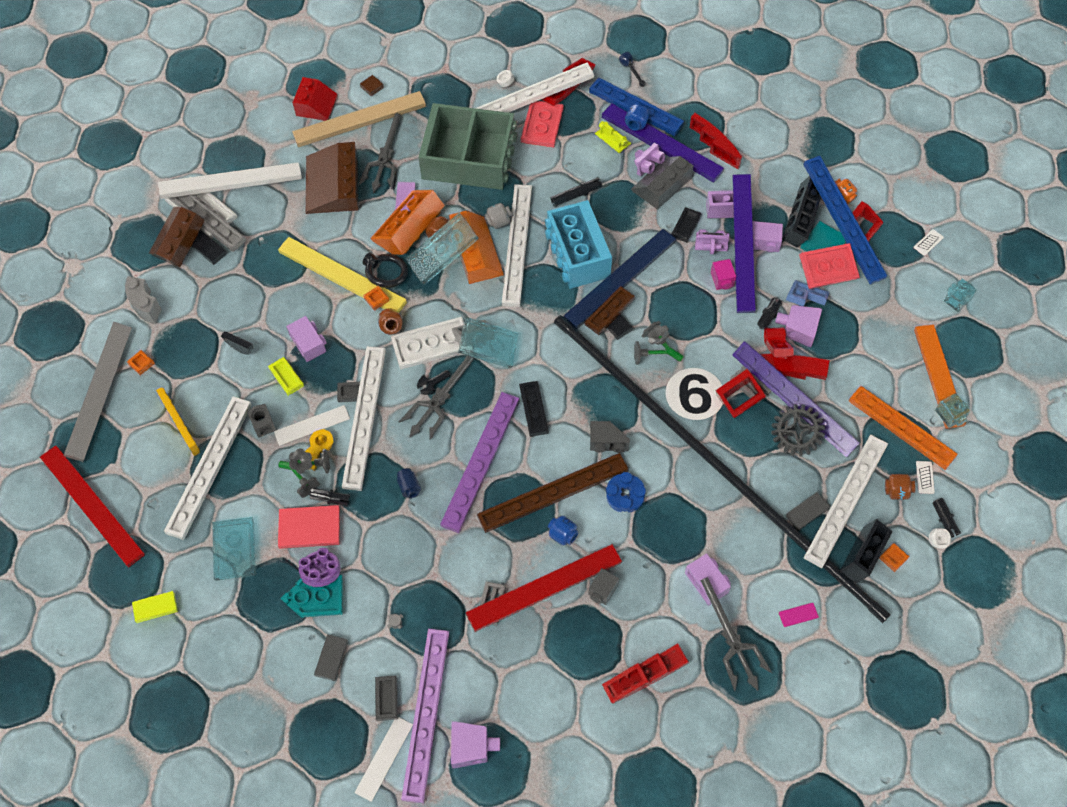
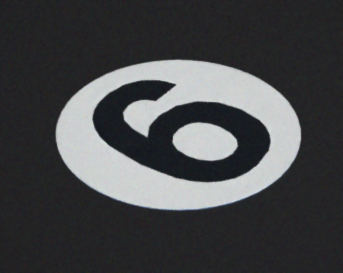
[666,368,723,420]

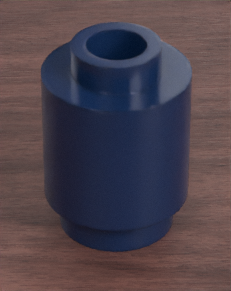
[396,468,421,499]

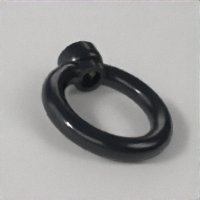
[362,252,408,288]

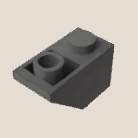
[590,421,630,453]

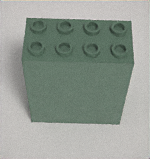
[418,103,518,190]

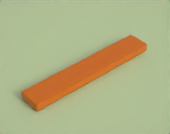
[914,324,966,429]
[849,386,958,470]

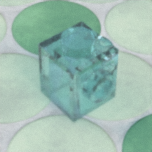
[944,278,977,312]
[935,393,970,428]

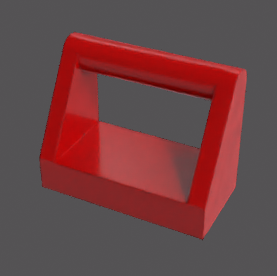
[852,201,883,242]
[715,369,766,418]

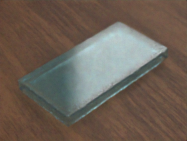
[405,212,479,285]

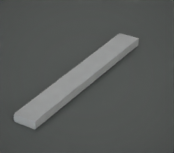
[63,321,132,462]

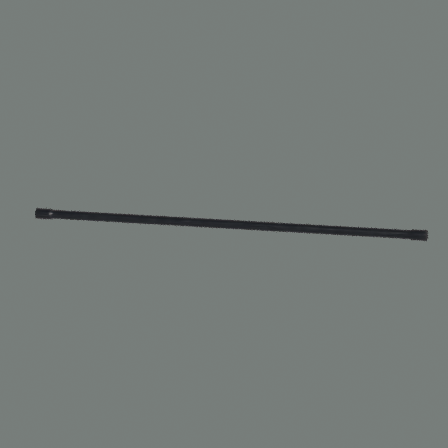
[554,315,891,624]

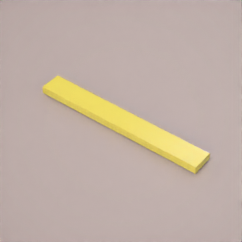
[278,237,407,312]

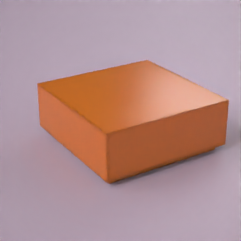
[363,286,389,311]
[127,350,155,376]
[879,543,909,572]

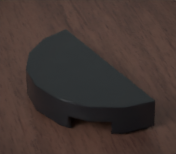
[221,331,253,355]

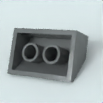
[631,156,694,210]

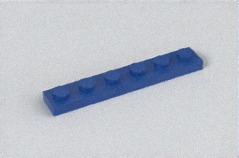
[589,77,684,136]

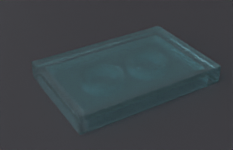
[458,317,519,369]
[212,517,256,581]

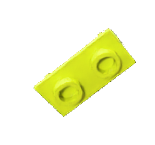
[595,121,631,153]

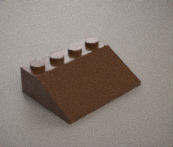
[305,142,359,214]

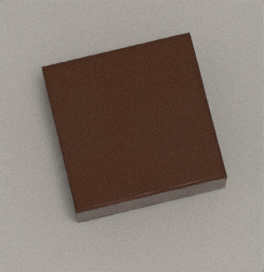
[360,75,384,96]

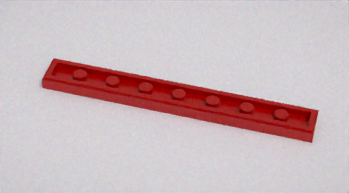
[40,445,145,568]
[466,544,622,632]

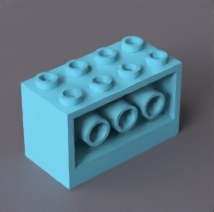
[545,200,612,289]

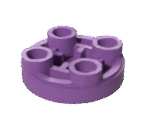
[299,548,341,587]

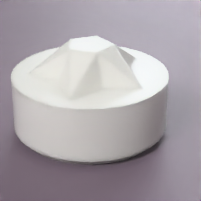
[497,70,514,87]
[929,528,951,549]

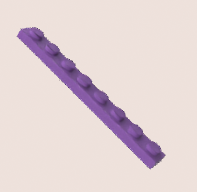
[440,392,519,533]

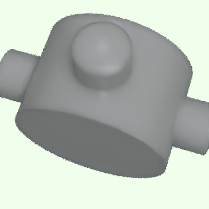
[387,614,403,629]

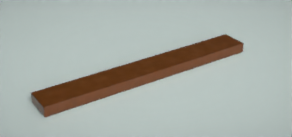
[477,453,628,533]

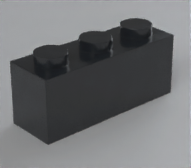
[840,519,893,583]

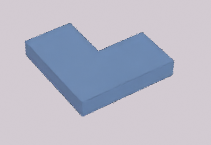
[786,280,830,307]

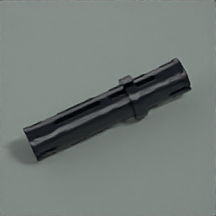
[550,177,602,207]

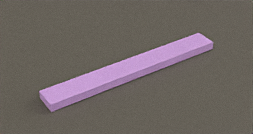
[401,629,449,804]

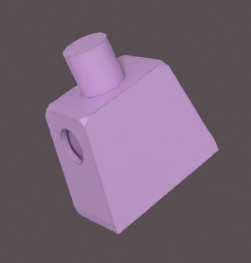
[775,305,822,347]
[451,722,500,768]

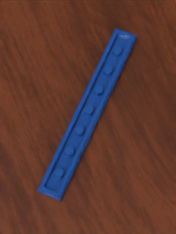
[803,156,887,285]

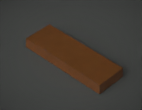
[585,286,635,335]

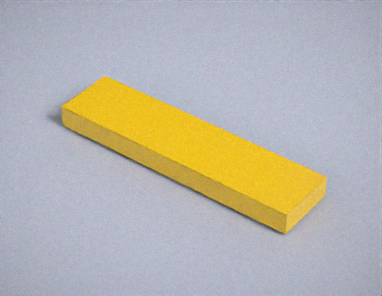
[156,387,200,456]

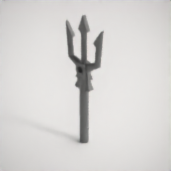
[358,113,401,194]
[399,353,475,440]
[700,577,773,692]

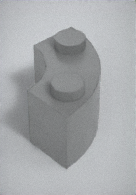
[125,276,162,324]

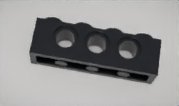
[782,176,821,248]

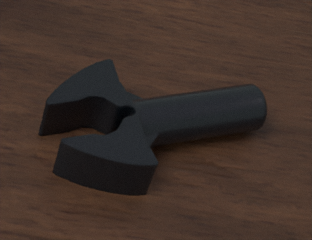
[417,370,451,395]

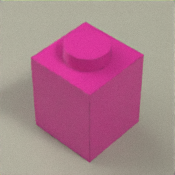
[711,259,736,290]

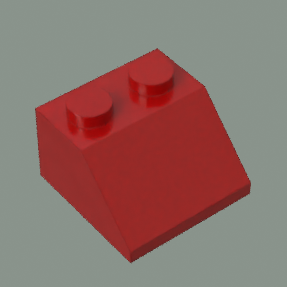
[292,77,338,121]

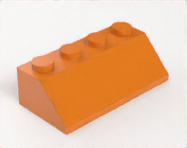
[370,190,445,255]
[449,211,504,284]

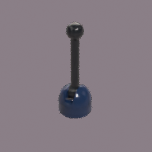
[619,52,645,87]

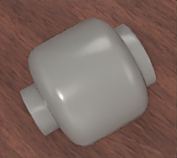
[485,203,512,229]

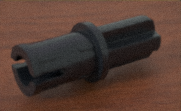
[757,297,782,329]
[310,488,350,507]
[932,498,961,538]

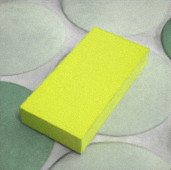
[268,357,304,396]
[132,591,178,623]

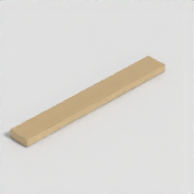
[292,91,426,147]

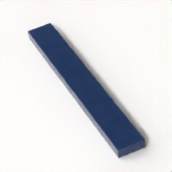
[563,229,676,330]

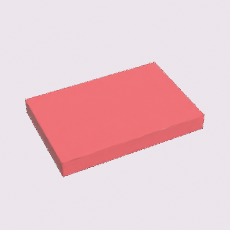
[521,101,564,148]
[799,243,860,289]
[278,505,340,549]

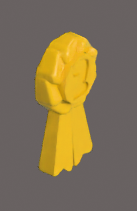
[305,429,334,471]

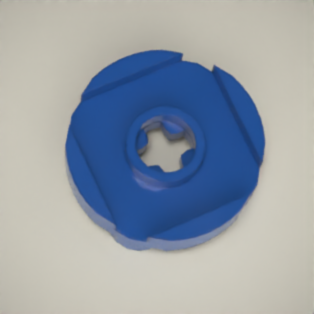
[606,472,646,513]

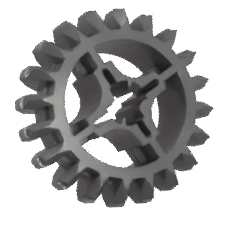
[771,404,825,457]

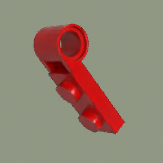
[764,328,794,359]

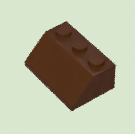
[149,207,204,268]

